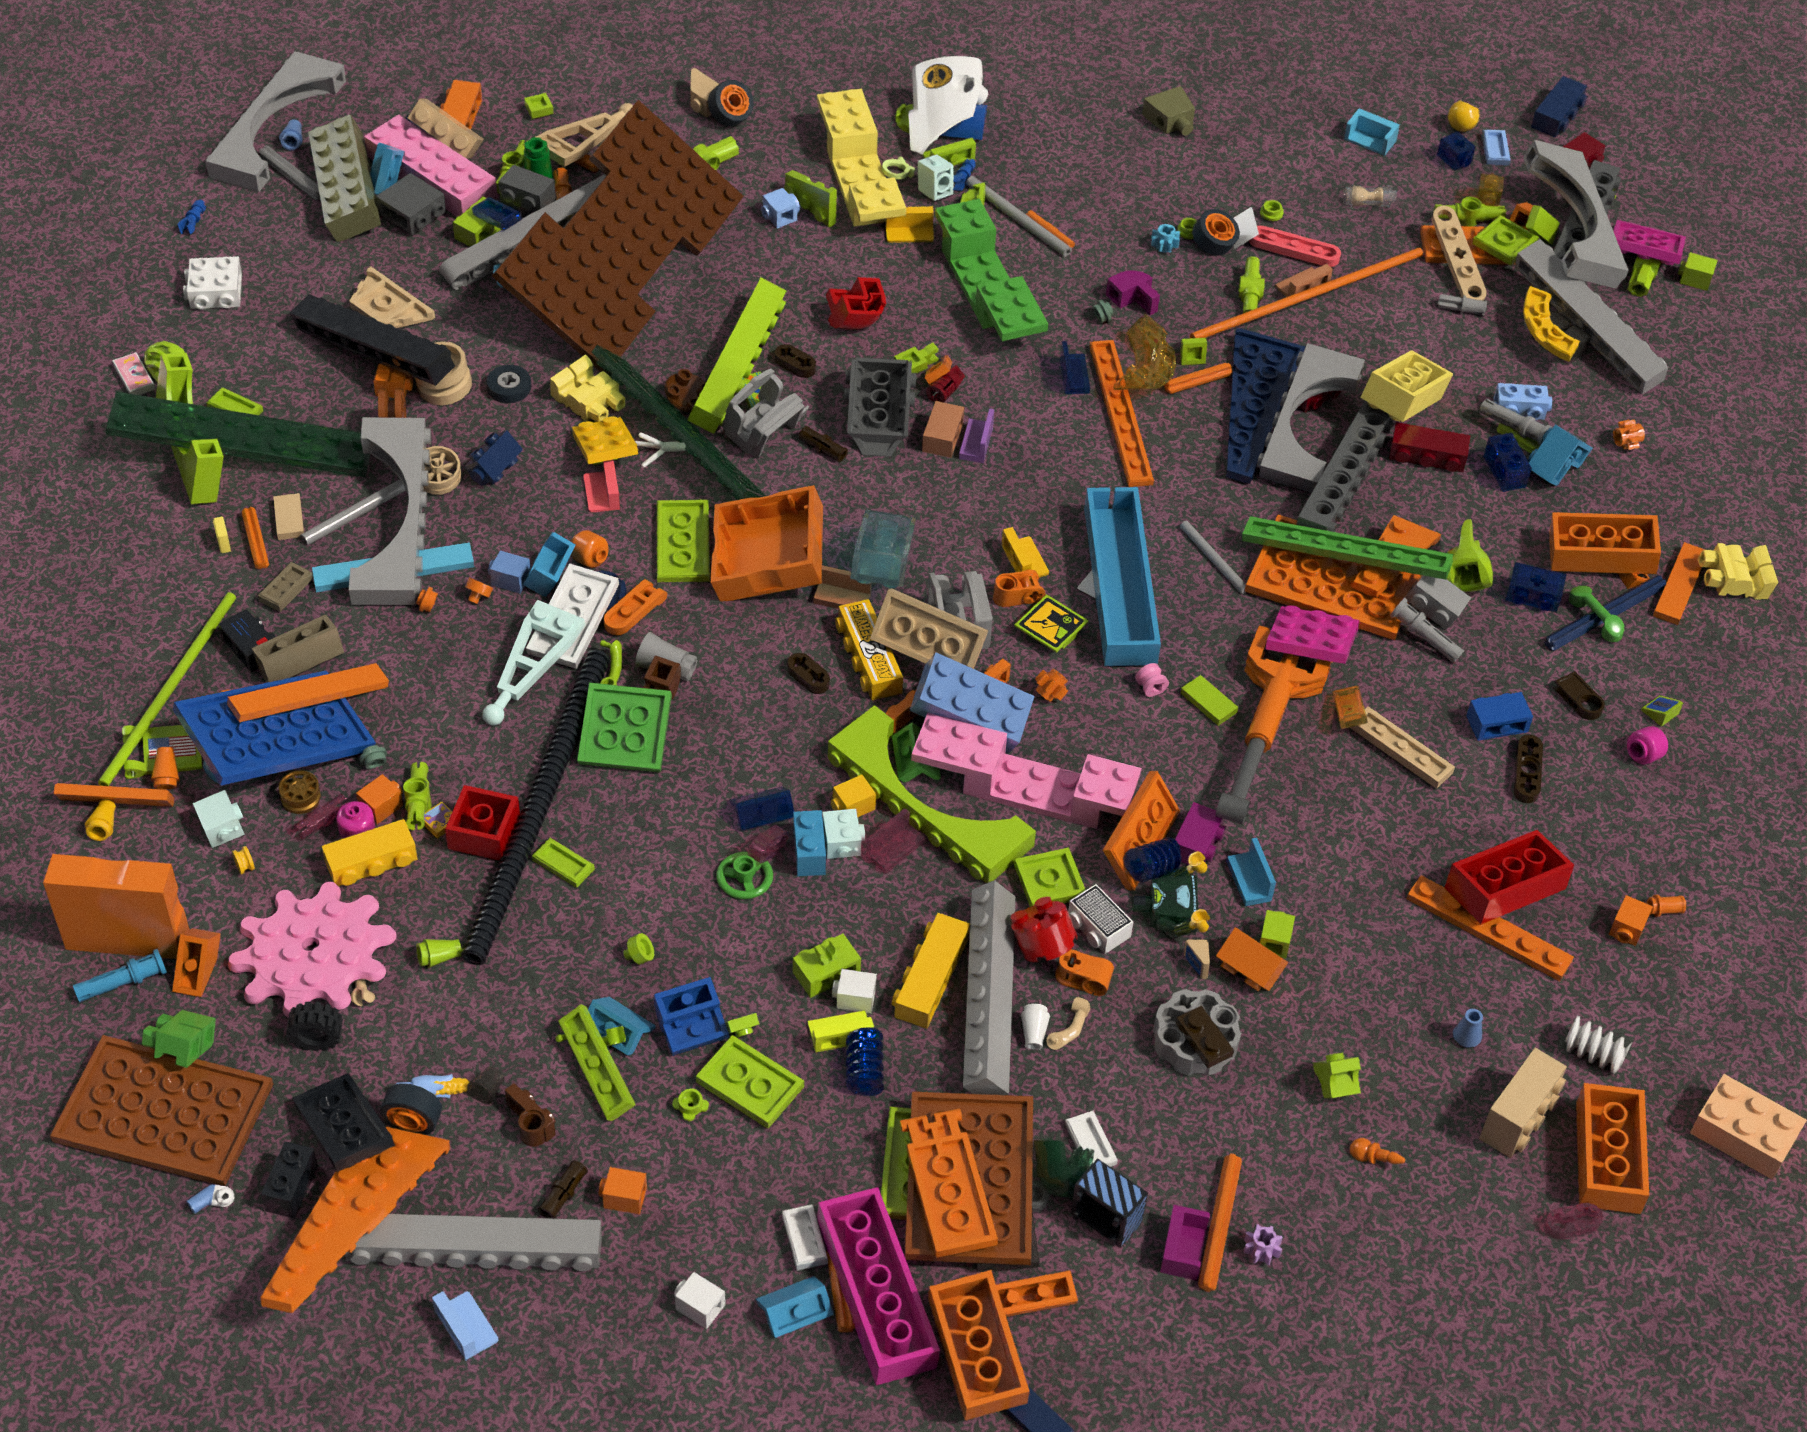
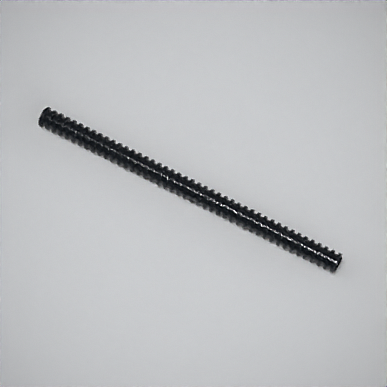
[461,649,610,965]

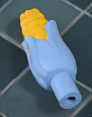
[396,1074,470,1098]

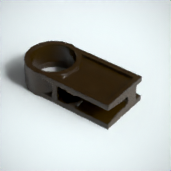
[1553,671,1605,720]

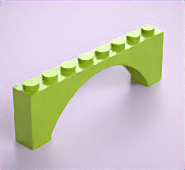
[828,705,1036,883]

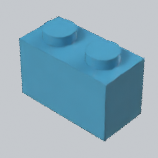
[793,810,826,876]

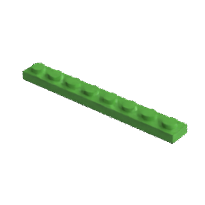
[1242,516,1453,580]

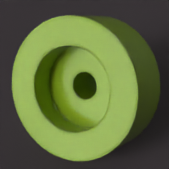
[623,933,654,965]

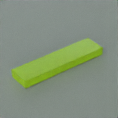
[558,1004,636,1121]

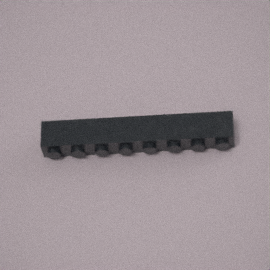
[290,294,455,386]

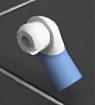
[186,1185,234,1214]

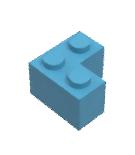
[1526,425,1593,486]

